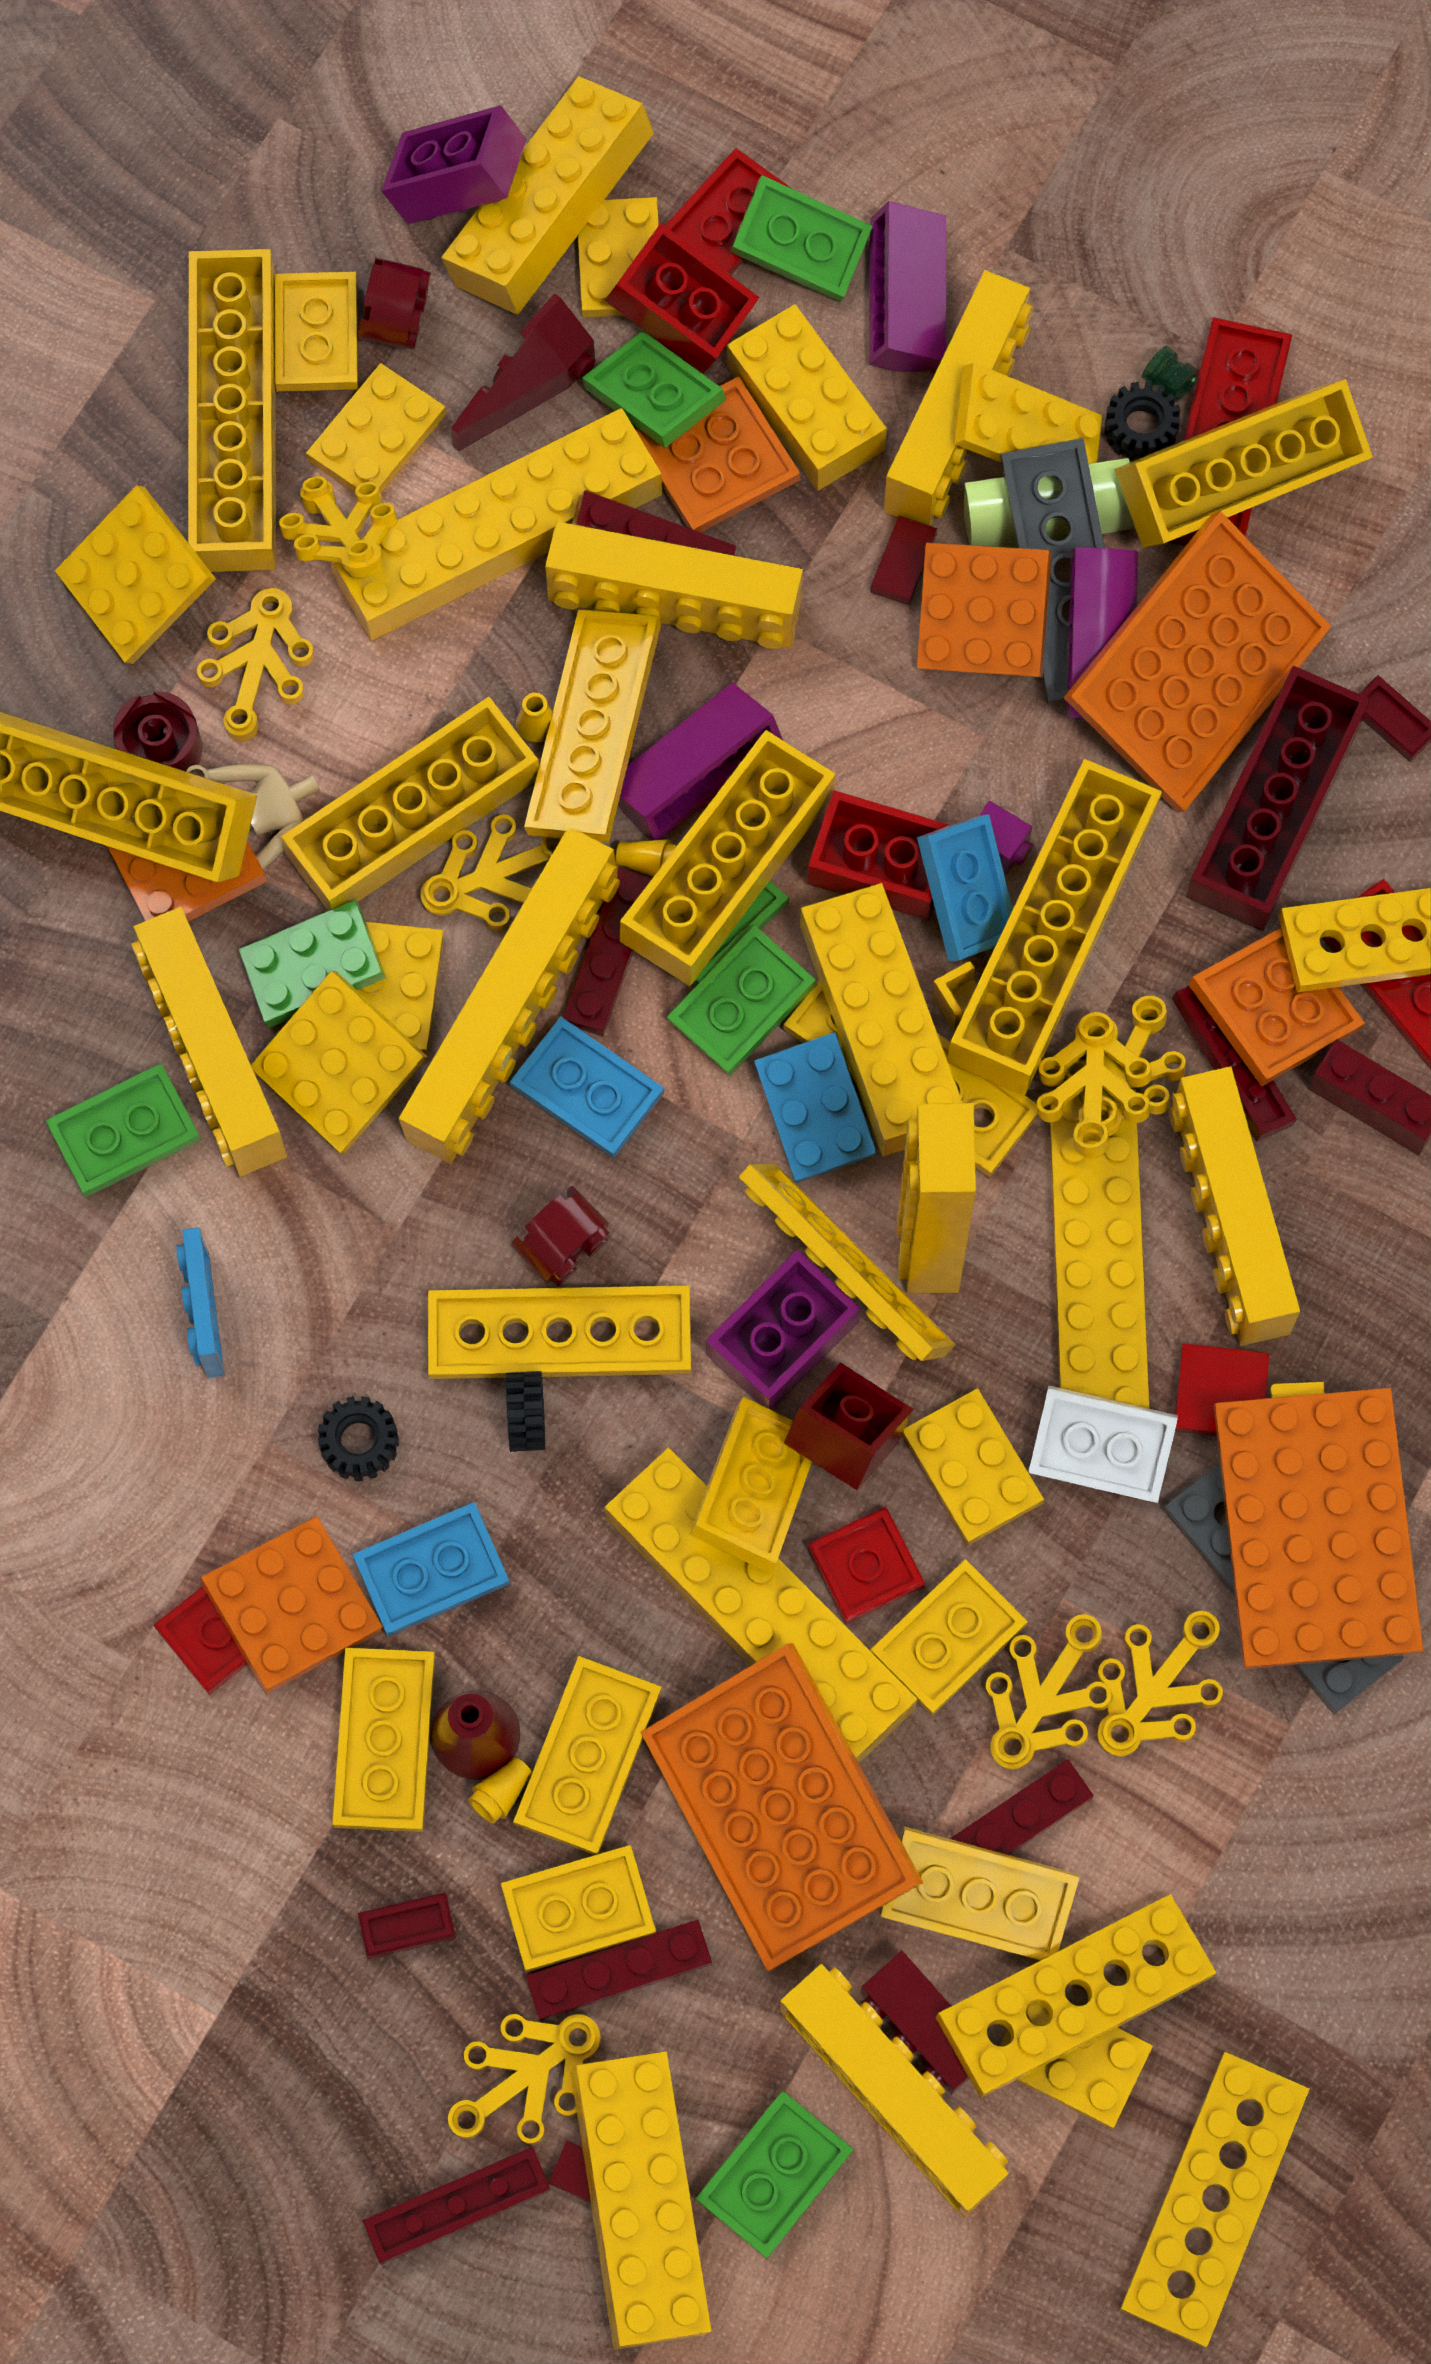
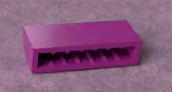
[869,201,946,372]
[1066,547,1138,720]
[618,682,783,840]

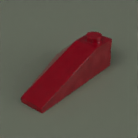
[451,293,596,451]

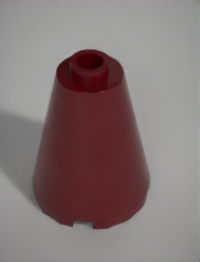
[431,1690,521,1780]

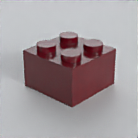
[784,1362,914,1490]

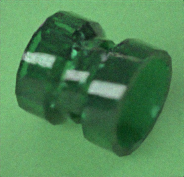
[1142,346,1200,403]

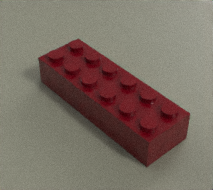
[1186,665,1370,931]

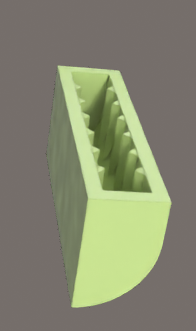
[963,458,1134,548]

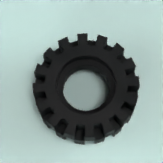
[1104,381,1181,462]
[506,1371,545,1452]
[318,1396,399,1481]

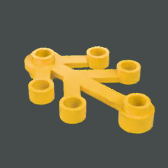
[279,476,398,578]
[197,588,314,742]
[421,814,561,932]
[1065,996,1186,1136]
[1037,1012,1152,1159]
[1097,1611,1223,1757]
[986,1614,1113,1770]
[448,2014,601,2145]

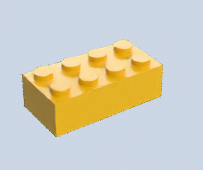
[727,304,887,491]

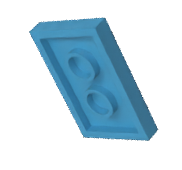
[917,814,1013,961]
[510,1016,664,1159]
[754,1032,878,1183]
[176,1227,225,1378]
[352,1502,510,1637]

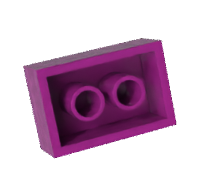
[381,105,527,224]
[706,1249,861,1410]

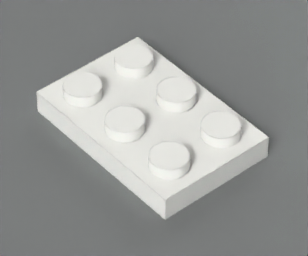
[1029,1386,1178,1503]

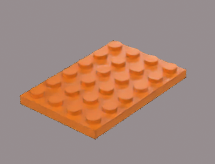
[1063,511,1332,812]
[1213,1388,1423,1669]
[640,1643,923,1972]

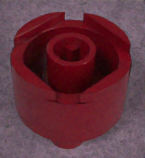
[358,257,431,350]
[113,692,203,774]
[510,1186,610,1287]

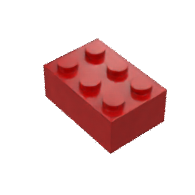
[604,223,760,374]
[807,790,950,920]

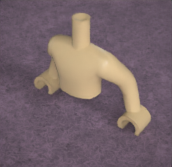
[186,764,320,869]

